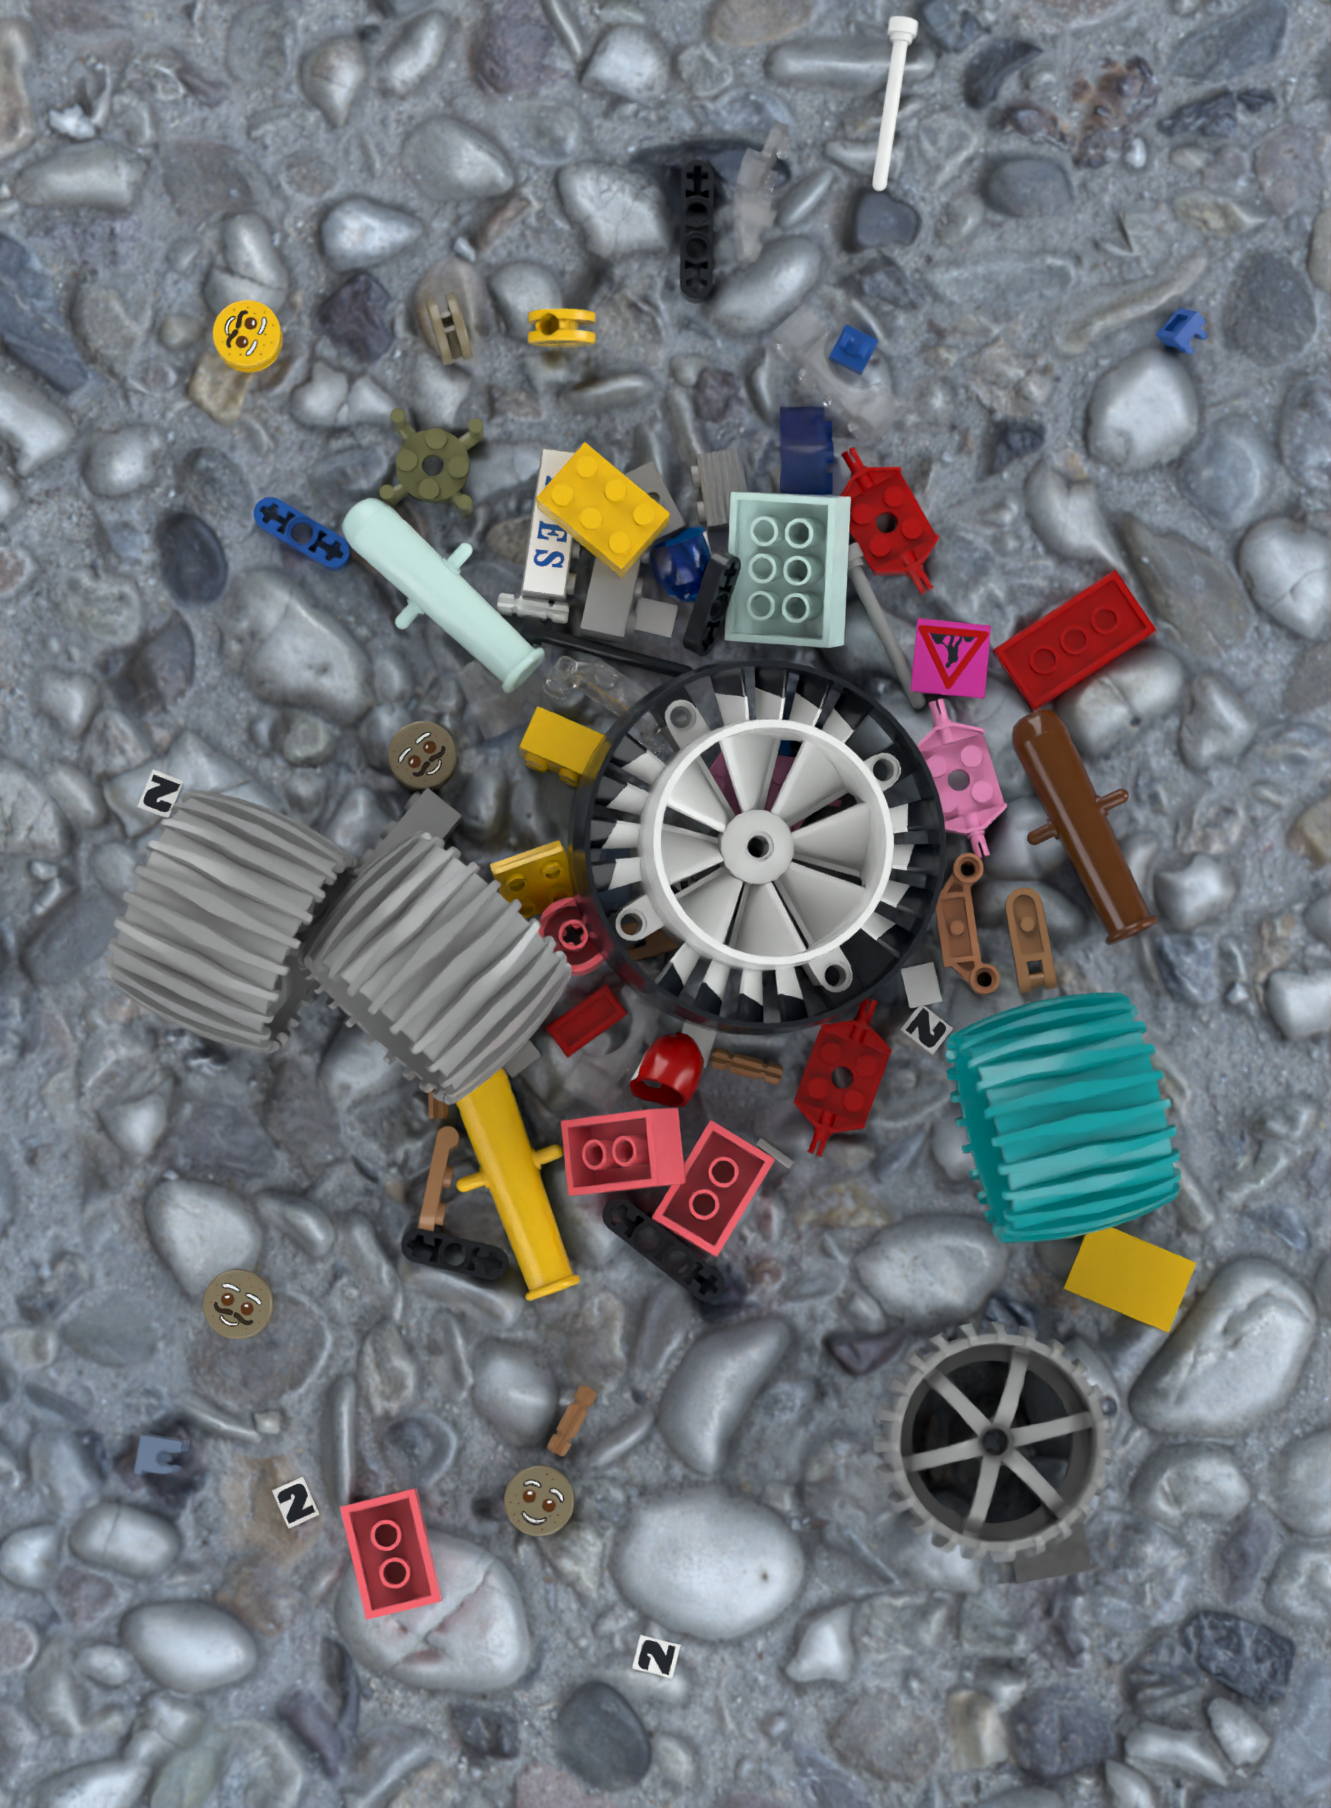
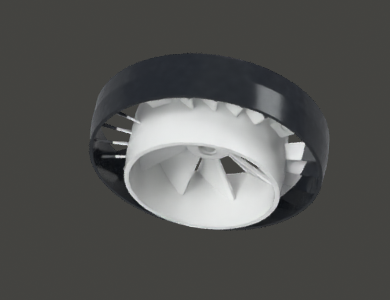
[567,659,946,1036]

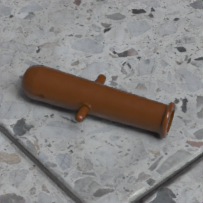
[1011,710,1158,946]

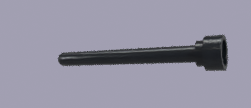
[520,615,693,677]

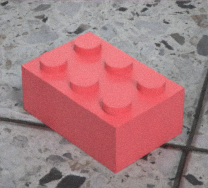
[561,1108,686,1196]
[652,1120,775,1258]
[340,1488,443,1620]

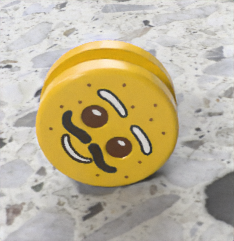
[213,300,283,373]
[528,308,596,347]

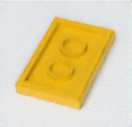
[1063,1227,1197,1333]

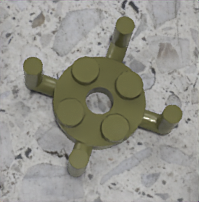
[379,408,484,517]

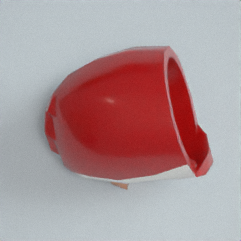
[629,1032,704,1108]

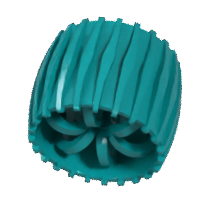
[946,992,1181,1243]

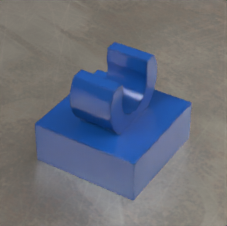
[1156,308,1207,355]
[829,324,878,376]

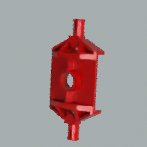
[840,447,940,595]
[793,998,892,1157]

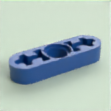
[254,497,351,571]

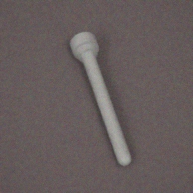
[847,542,926,709]

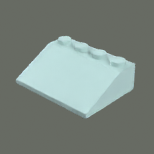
[724,492,851,648]

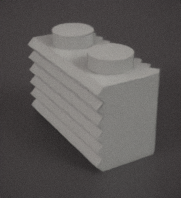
[690,448,747,533]

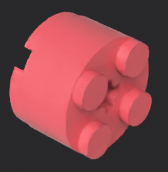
[537,898,606,976]

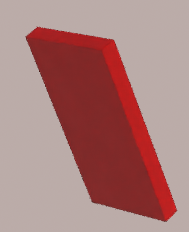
[992,569,1157,712]

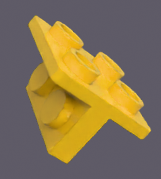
[489,840,574,919]

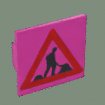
[910,618,991,699]

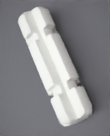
[497,593,570,624]

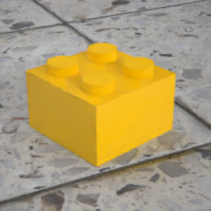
[519,706,604,788]

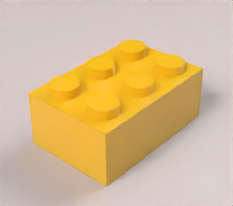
[536,442,670,578]

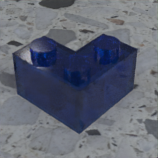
[779,407,834,495]

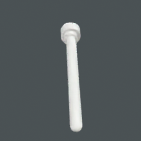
[872,16,918,191]

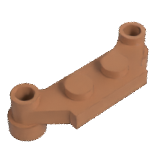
[935,853,1000,995]

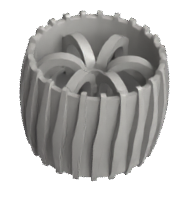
[105,789,359,1054]
[296,831,572,1105]
[873,1322,1113,1562]

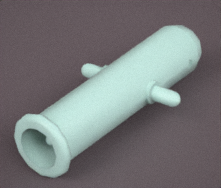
[342,498,545,693]

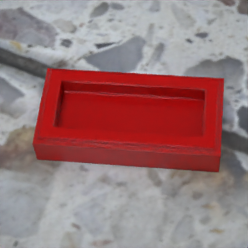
[545,984,628,1059]

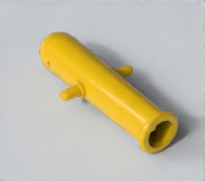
[456,1067,581,1301]

